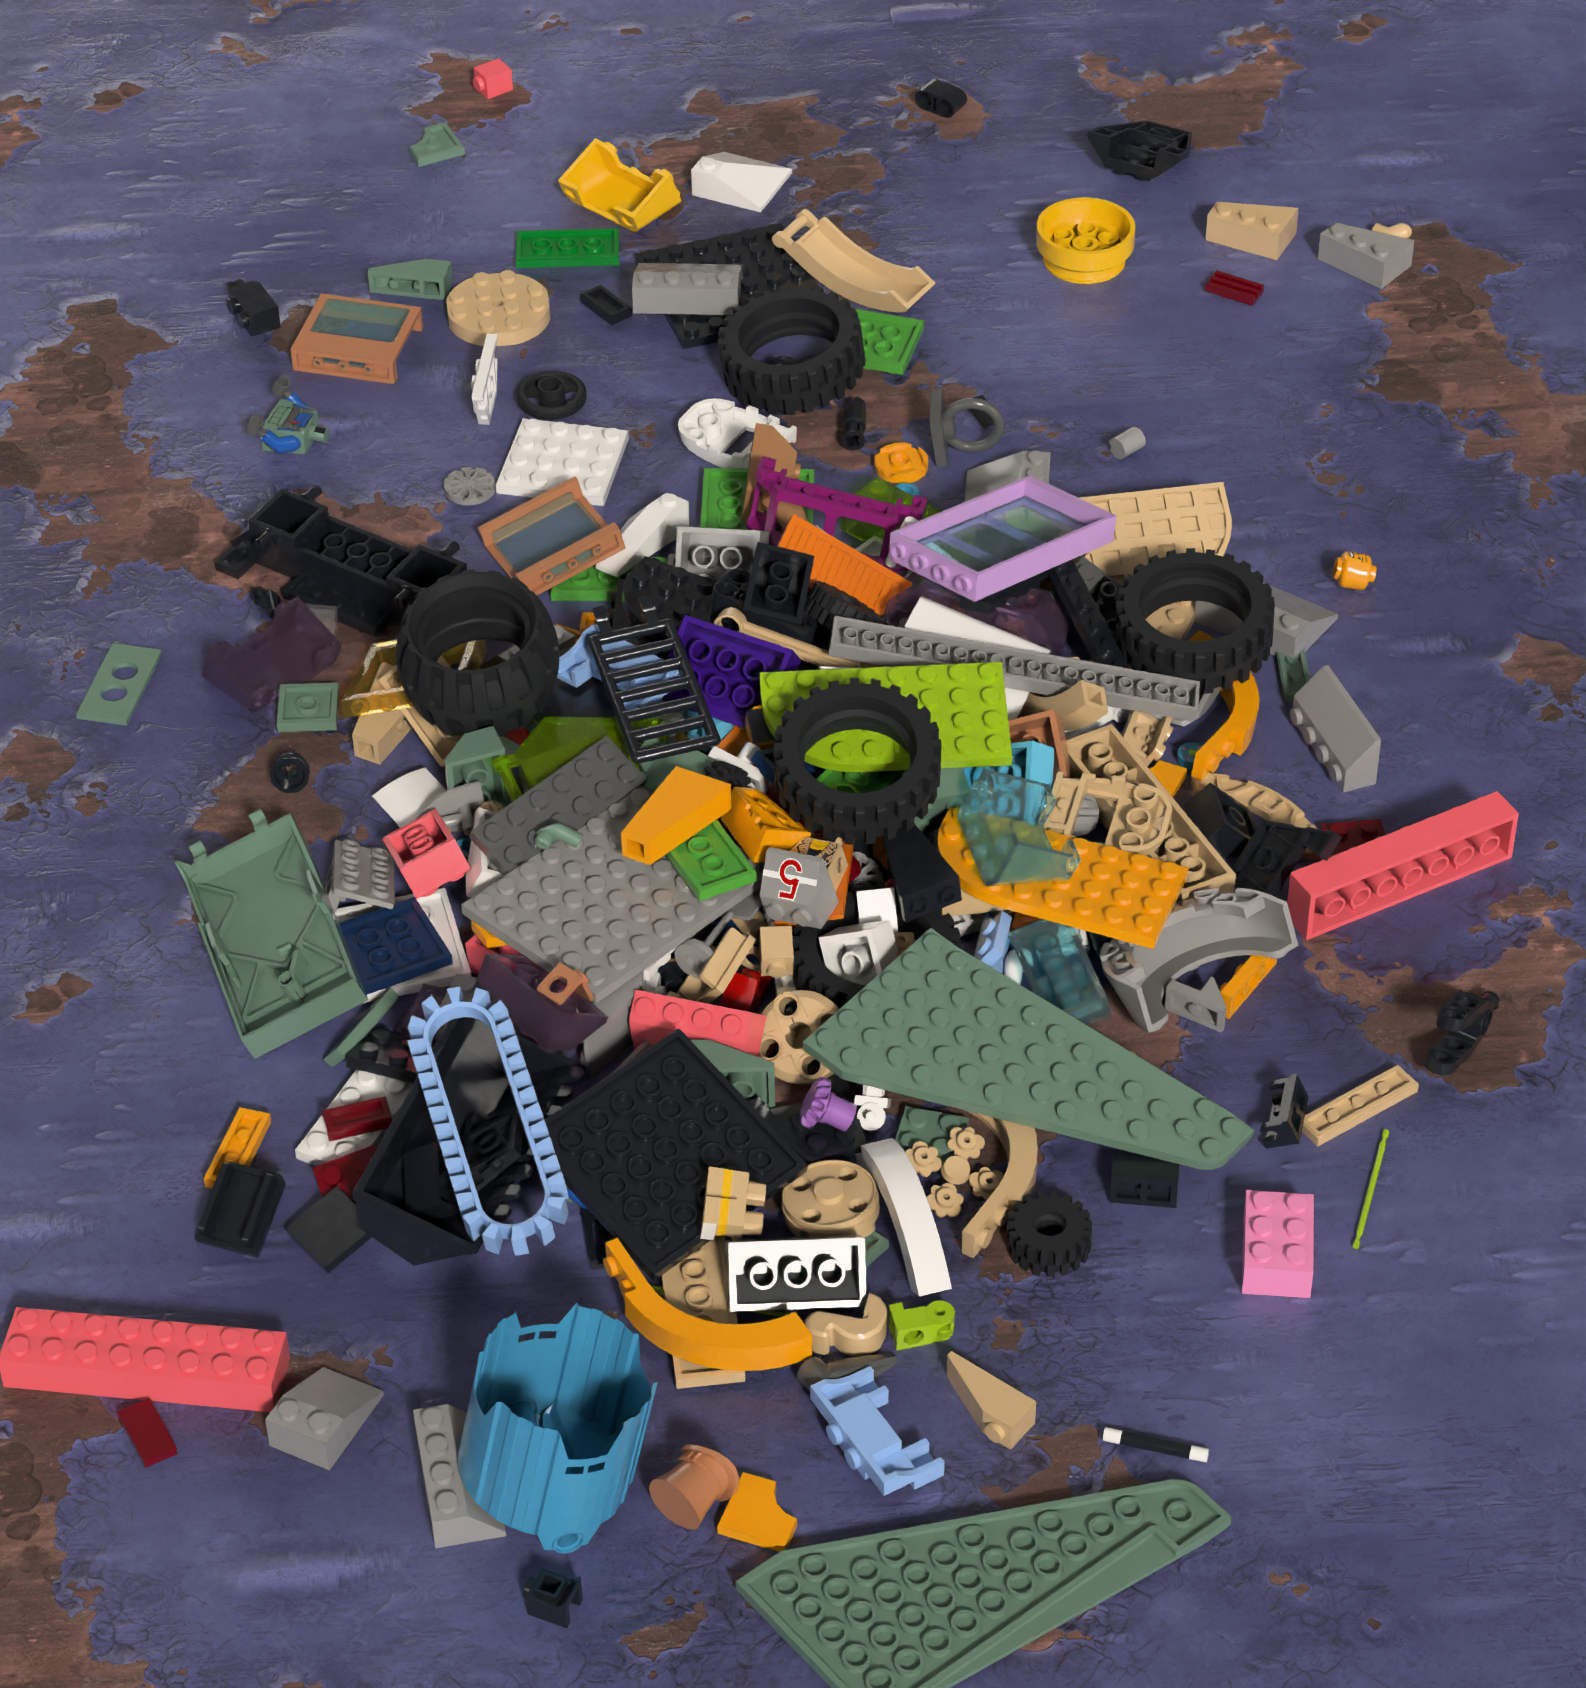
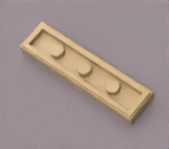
[1302,1064,1419,1147]

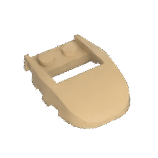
[1040,772,1172,856]

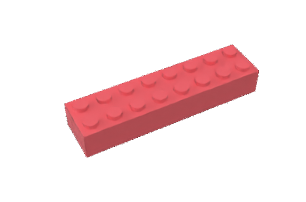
[1287,791,1519,940]
[0,1307,290,1412]

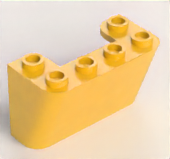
[558,138,681,232]

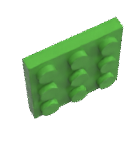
[829,309,925,375]

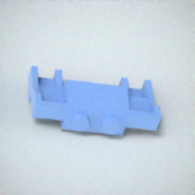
[557,625,682,721]
[810,1366,945,1496]

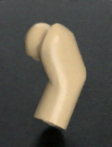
[1372,223,1412,239]

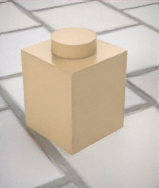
[759,926,794,978]

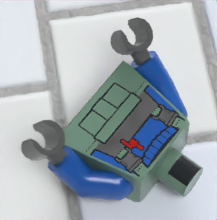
[246,375,330,454]

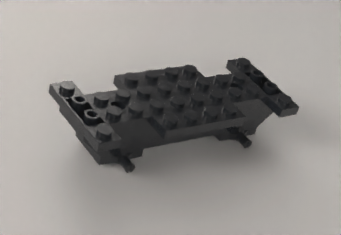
[215,484,469,664]

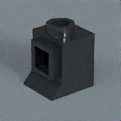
[523,1568,583,1628]

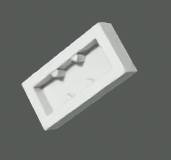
[708,742,769,793]

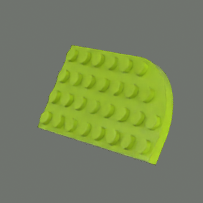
[759,662,1012,772]

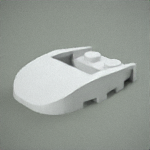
[678,398,797,468]

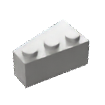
[1318,222,1414,289]

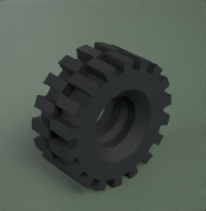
[804,581,880,629]
[1007,1191,1092,1277]

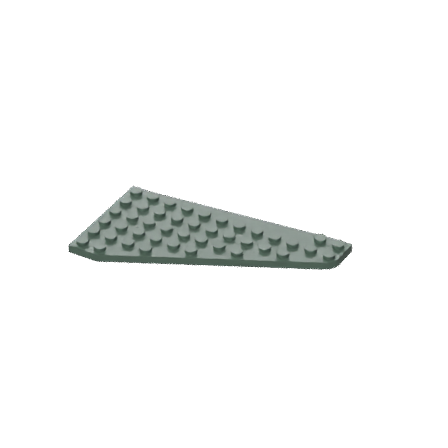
[803,928,1255,1170]
[736,1479,1232,1688]

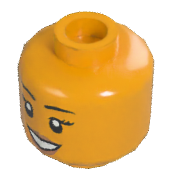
[1333,551,1377,591]

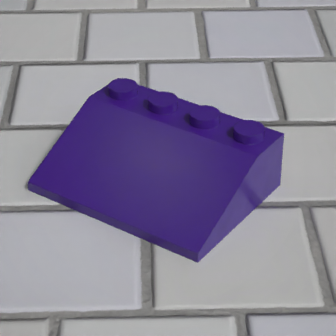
[662,615,801,729]

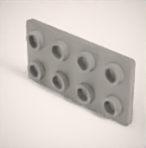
[325,839,395,912]

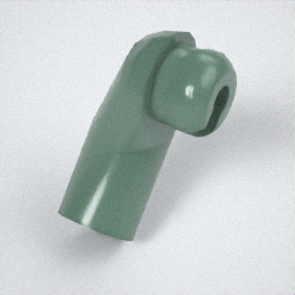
[535,822,583,849]

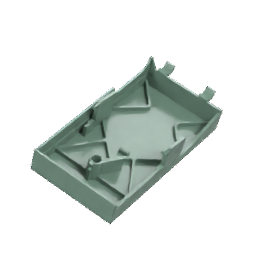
[174,809,368,1059]

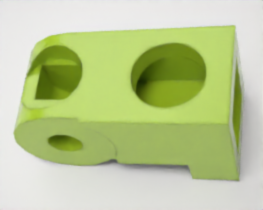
[887,1300,955,1351]

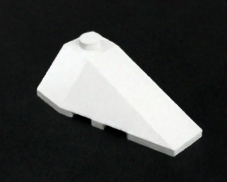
[596,493,689,578]

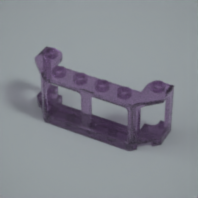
[882,572,1070,656]

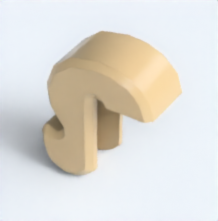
[805,1293,887,1357]

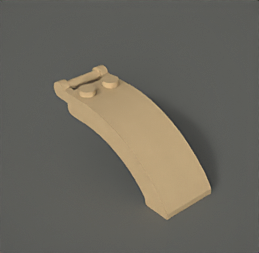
[772,209,935,313]

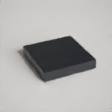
[285,1187,372,1273]

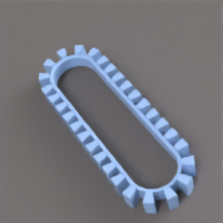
[407,986,569,1256]

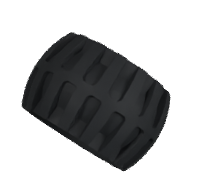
[396,570,560,737]

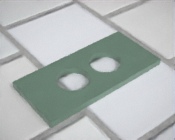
[76,643,162,726]

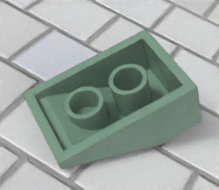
[691,1039,775,1109]

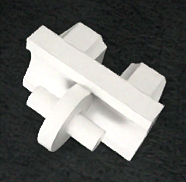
[854,1085,891,1131]

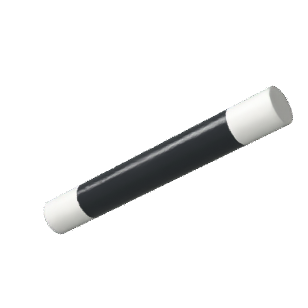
[1103,1427,1209,1463]

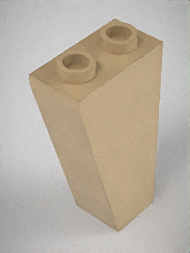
[352,662,413,765]

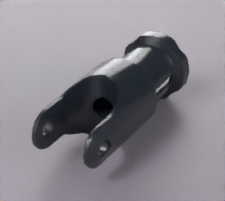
[841,397,866,451]

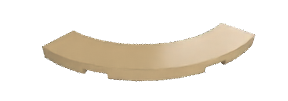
[1191,772,1323,860]

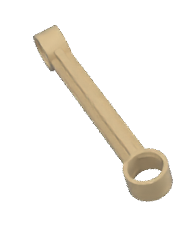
[714,607,883,668]

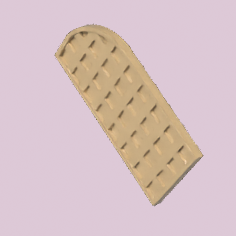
[1002,482,1232,611]

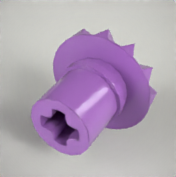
[799,1077,857,1132]

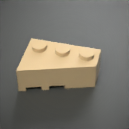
[1205,202,1299,260]

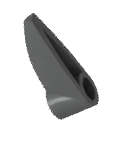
[797,1354,897,1391]

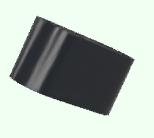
[915,79,967,118]

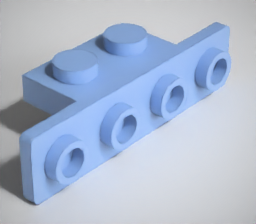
[974,911,1012,973]

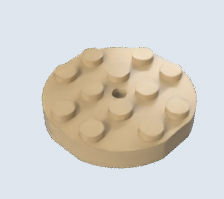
[446,270,550,346]

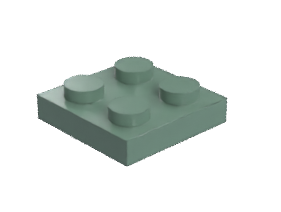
[276,682,340,732]
[895,1106,970,1172]

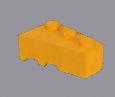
[721,787,811,863]

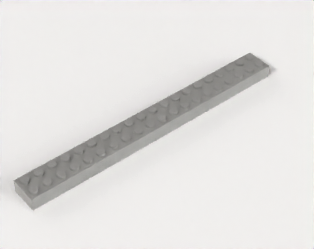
[828,616,1200,721]

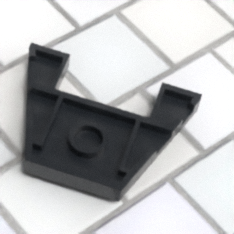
[1231,820,1342,897]
[748,1075,867,1165]

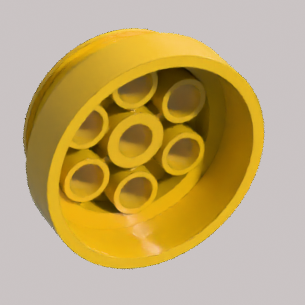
[1036,197,1135,284]

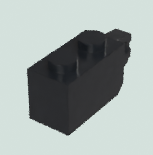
[227,279,281,337]

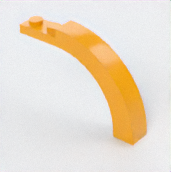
[1188,630,1260,781]
[603,1238,812,1371]

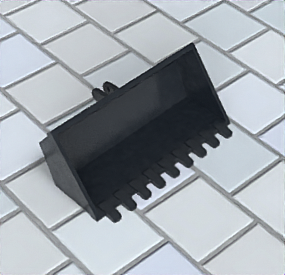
[352,1017,584,1266]

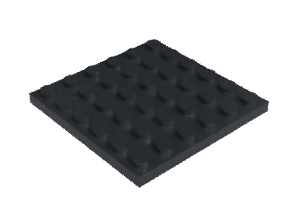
[635,223,820,349]
[525,1028,808,1281]

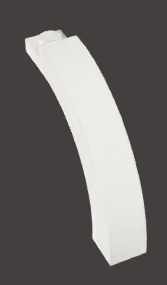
[855,1138,952,1296]

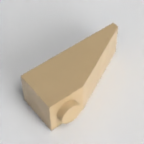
[947,1351,1036,1450]

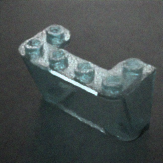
[957,769,1081,886]

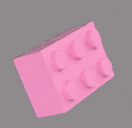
[1242,1190,1314,1298]

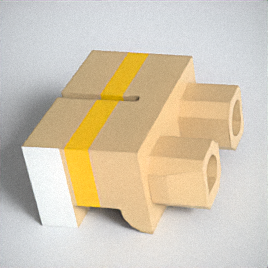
[700,1166,766,1240]

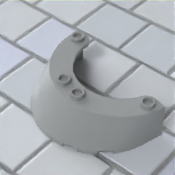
[1100,888,1299,1033]

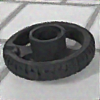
[517,371,587,420]

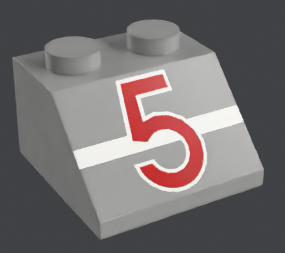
[759,847,839,929]

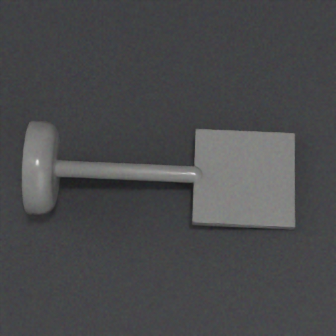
[674,888,763,979]

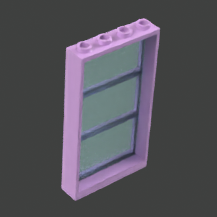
[888,475,1116,602]

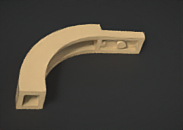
[996,613,1108,731]
[962,1110,1038,1258]

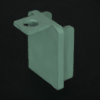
[639,738,719,793]

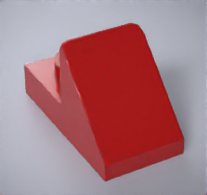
[719,968,773,1013]

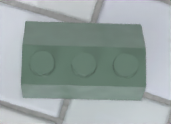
[445,726,509,806]

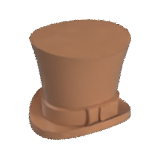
[649,1444,739,1530]

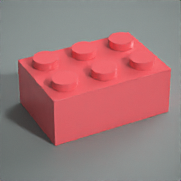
[382,808,471,899]

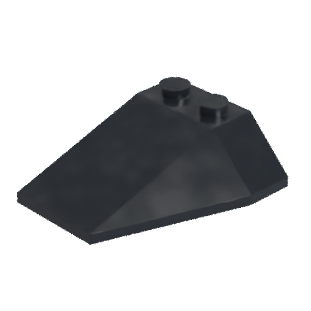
[1087,120,1192,181]

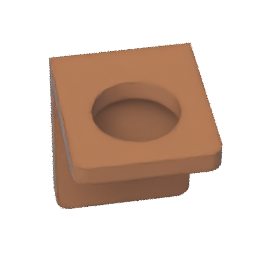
[537,962,594,1005]

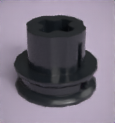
[270,751,310,793]

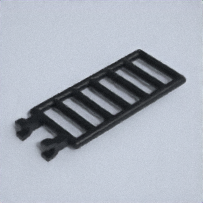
[588,595,721,764]

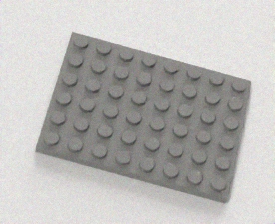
[461,786,764,1004]

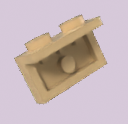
[1121,711,1173,766]

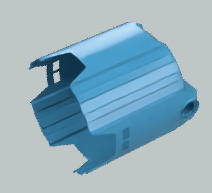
[458,1303,658,1554]

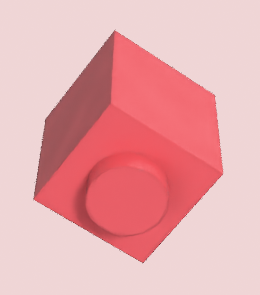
[473,58,513,99]

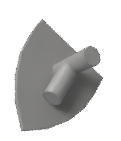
[416,781,484,836]

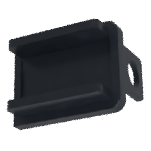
[195,1162,286,1258]

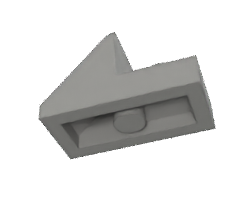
[1165,977,1226,1033]

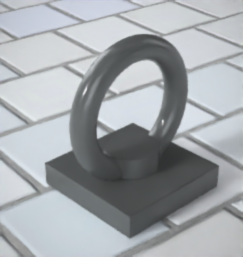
[929,389,1005,467]

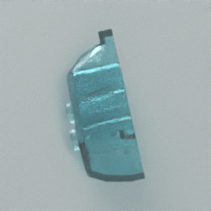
[1008,919,1112,1025]

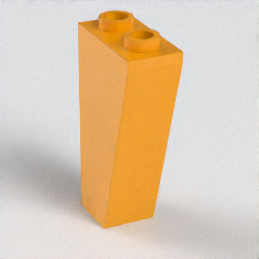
[621,766,732,865]

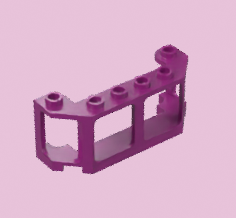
[746,456,928,573]

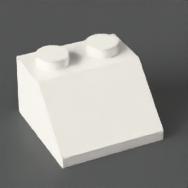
[818,920,898,985]

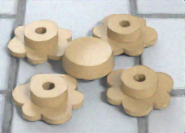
[905,1127,1004,1218]

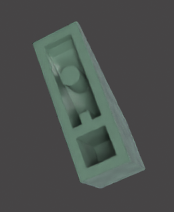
[368,259,453,300]

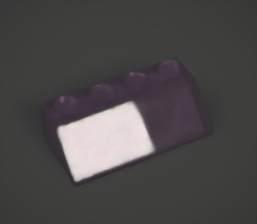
[474,953,608,1053]

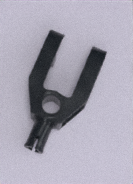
[1424,990,1500,1075]

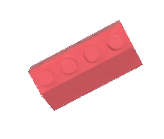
[629,989,767,1057]

